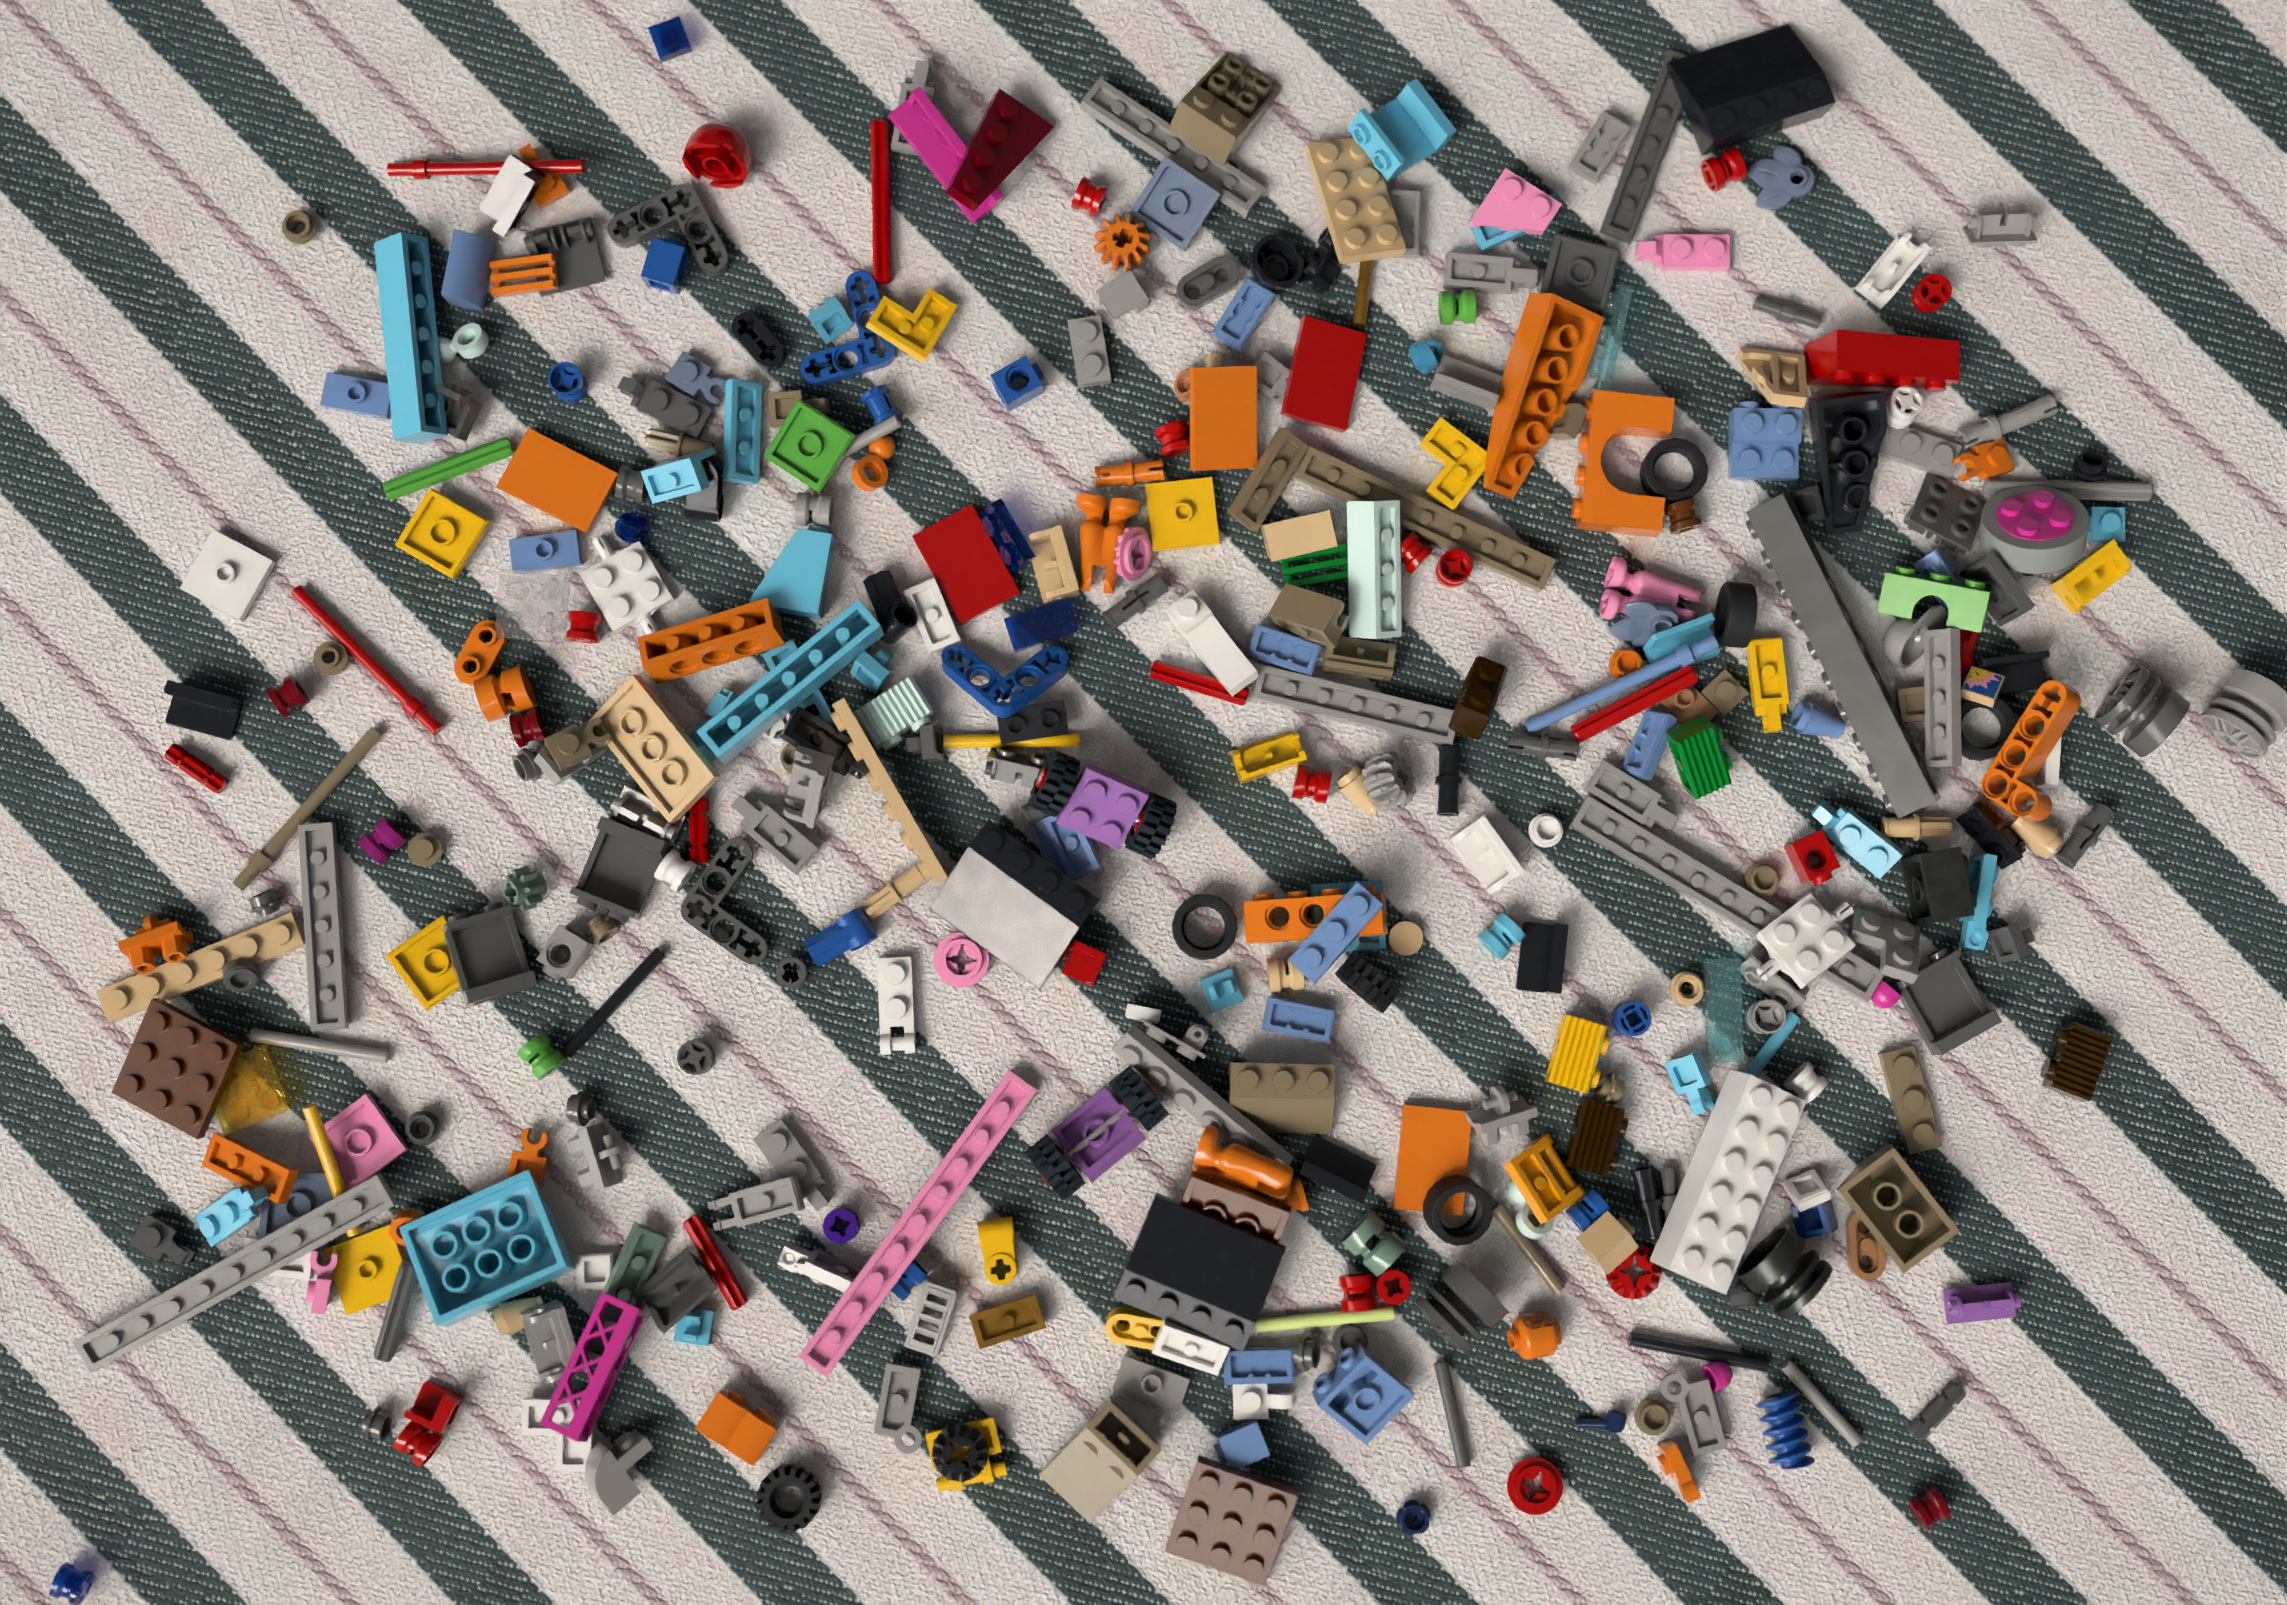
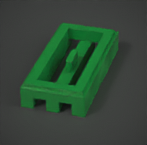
[1281,543,1348,588]

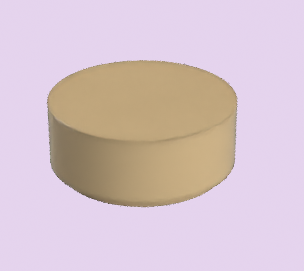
[1388,921,1423,956]

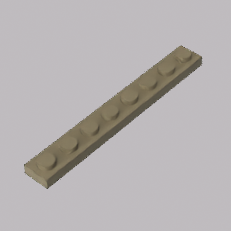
[1295,446,1556,592]

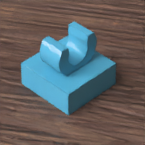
[808,296,854,344]
[850,648,892,695]
[1199,968,1244,1013]
[674,1307,716,1346]

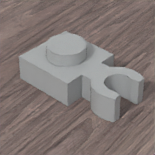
[1254,351,1290,405]

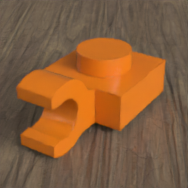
[518,143,570,209]

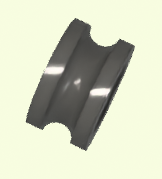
[776,957,809,989]

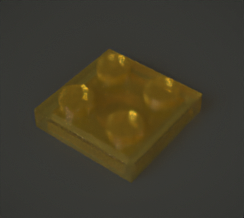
[215,1044,294,1136]

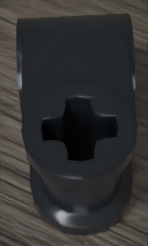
[684,455,724,522]

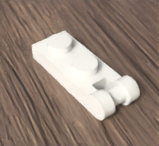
[877,957,916,1055]

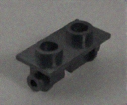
[1297,227,1342,294]
[997,700,1069,744]
[1955,799,2026,869]

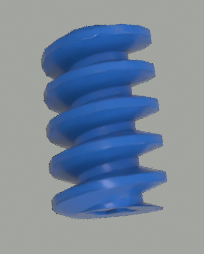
[1755,1390,1815,1469]

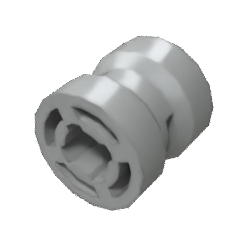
[795,492,834,528]
[1744,999,1786,1034]

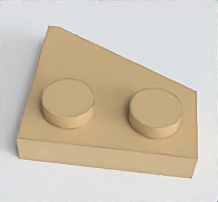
[1737,347,1807,408]

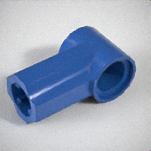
[804,907,878,967]

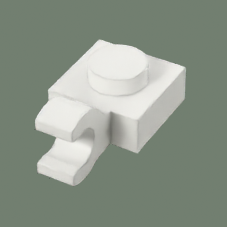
[1232,1384,1293,1420]

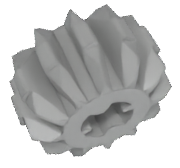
[1362,751,1416,812]

